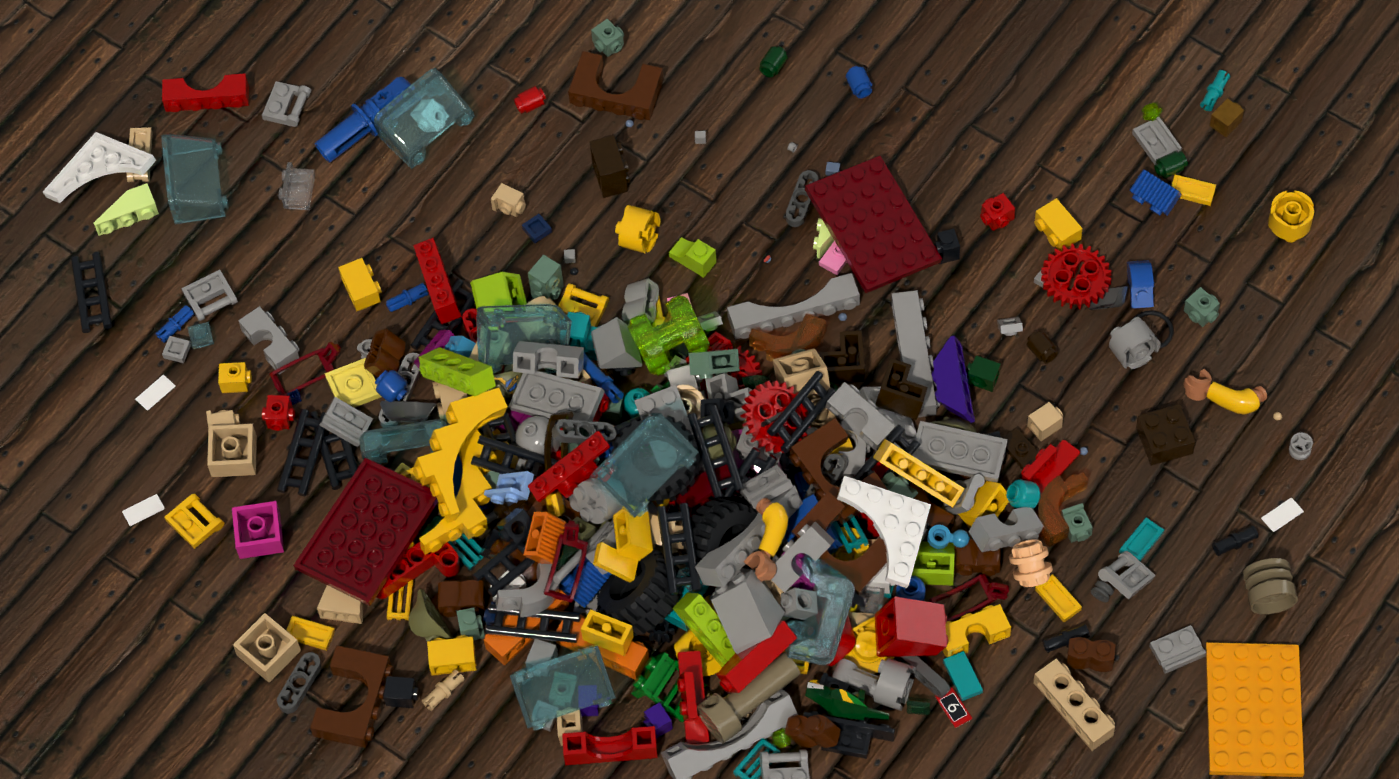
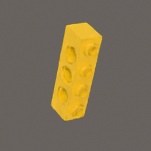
[873,439,965,508]

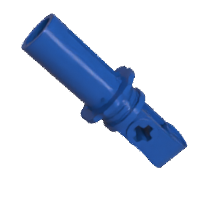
[314,77,417,163]

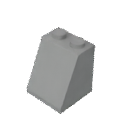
[711,570,785,654]

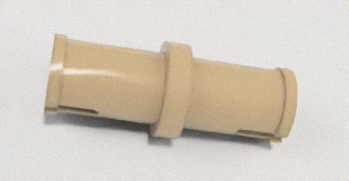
[422,670,465,711]

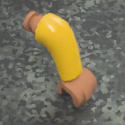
[1183,369,1267,415]
[744,498,788,582]

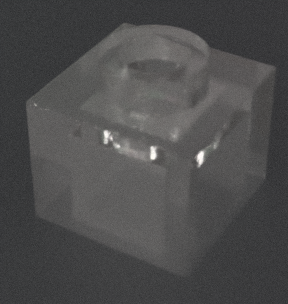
[860,586,885,614]

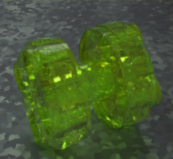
[628,295,710,376]

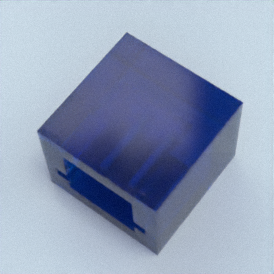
[287,389,302,405]

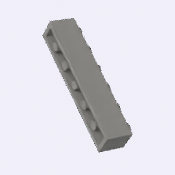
[891,290,940,417]

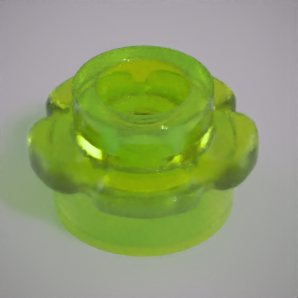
[1142,103,1162,121]
[771,728,791,748]

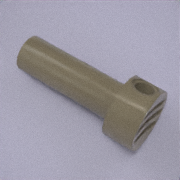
[697,653,801,744]

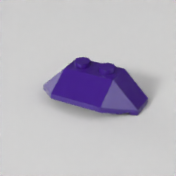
[932,336,975,423]

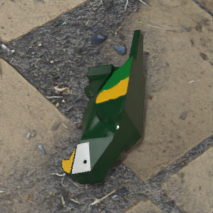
[805,680,890,720]

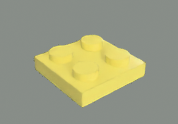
[325,358,382,408]

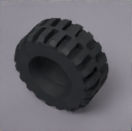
[611,414,700,505]
[681,499,760,581]
[597,548,683,636]

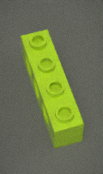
[419,347,496,396]
[672,592,735,667]

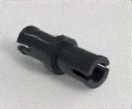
[1212,525,1258,556]
[1042,623,1090,653]

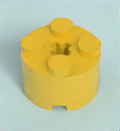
[1268,191,1314,243]
[615,205,660,253]

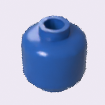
[375,370,408,402]
[896,575,926,601]

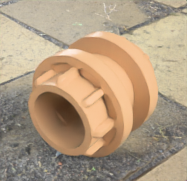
[1009,539,1053,587]

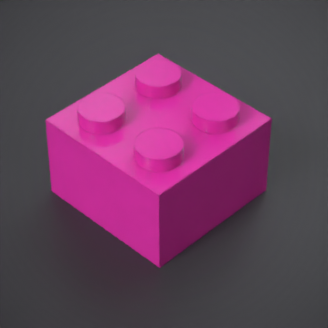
[232,501,284,559]

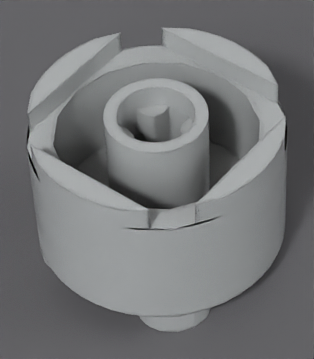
[1109,317,1161,369]
[573,472,627,524]
[870,658,916,711]

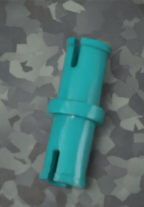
[1200,70,1230,111]

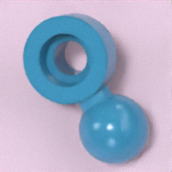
[927,525,969,549]

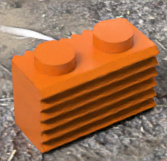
[523,512,566,564]

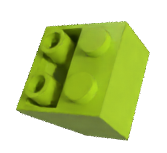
[470,272,527,324]
[912,541,955,586]

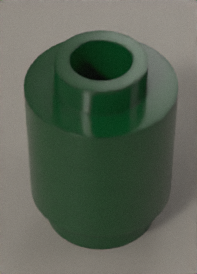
[759,46,788,78]
[1154,151,1188,179]

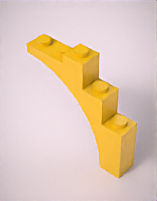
[413,388,507,523]
[419,430,497,555]

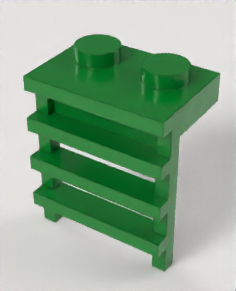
[631,652,706,722]

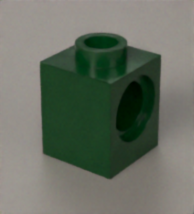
[966,356,1001,392]

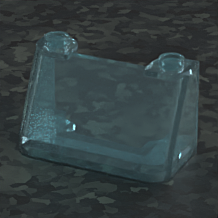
[374,68,475,169]
[161,134,228,224]
[476,304,572,375]
[590,413,699,518]
[360,419,448,464]
[785,554,855,665]
[510,644,616,731]

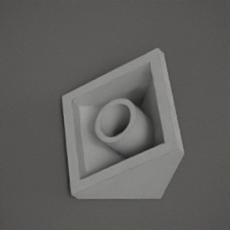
[591,317,642,369]

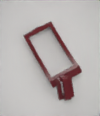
[270,342,341,396]
[544,520,588,603]
[928,574,1010,622]

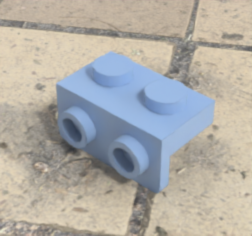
[484,471,534,504]

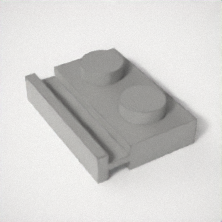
[1132,117,1182,165]
[319,397,373,447]
[740,465,793,509]
[1150,625,1206,674]

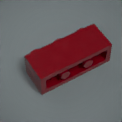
[674,465,739,517]

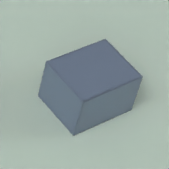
[826,162,840,176]

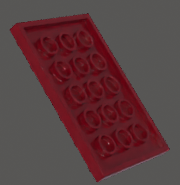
[805,156,942,293]
[293,458,438,606]

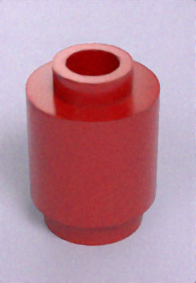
[513,86,546,114]

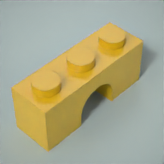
[943,604,1011,658]

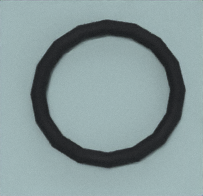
[1134,311,1174,349]

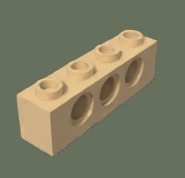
[1034,659,1115,751]

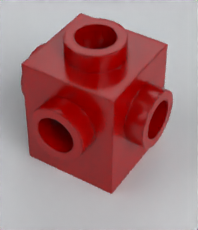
[980,193,1015,231]
[262,395,295,431]

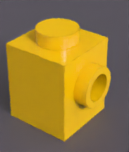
[218,362,252,393]

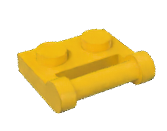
[558,283,609,327]
[164,494,225,549]

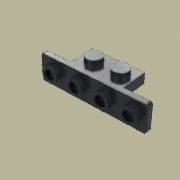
[803,711,895,759]

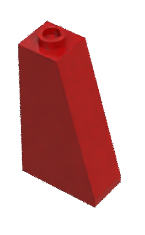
[716,620,797,693]

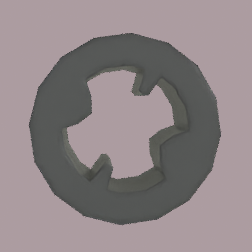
[1091,581,1114,602]

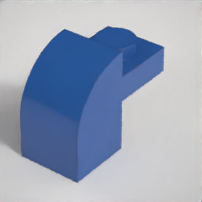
[1127,260,1154,308]

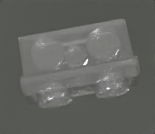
[279,162,315,210]

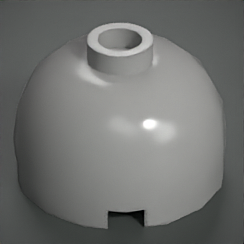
[515,416,560,455]

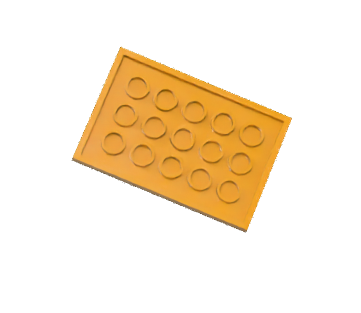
[1206,643,1304,777]

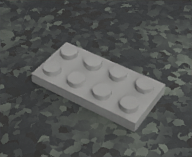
[508,371,605,423]
[634,385,704,474]
[912,421,1008,483]

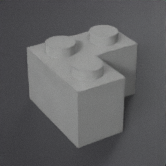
[705,373,752,425]

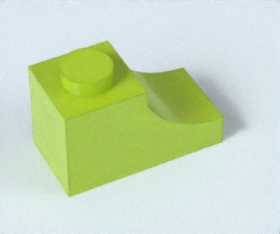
[669,237,716,278]

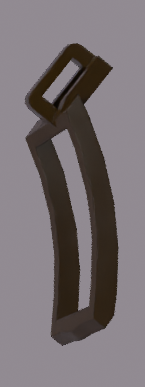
[544,411,574,471]

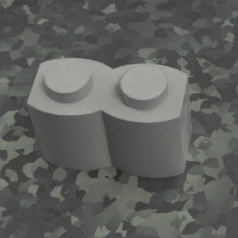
[622,278,659,328]

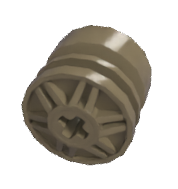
[1243,558,1298,614]

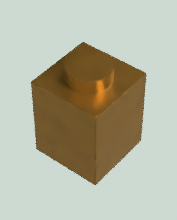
[1210,98,1244,137]

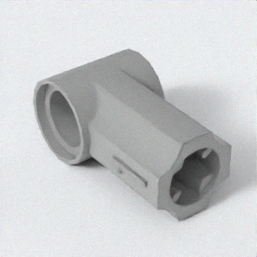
[831,659,879,697]

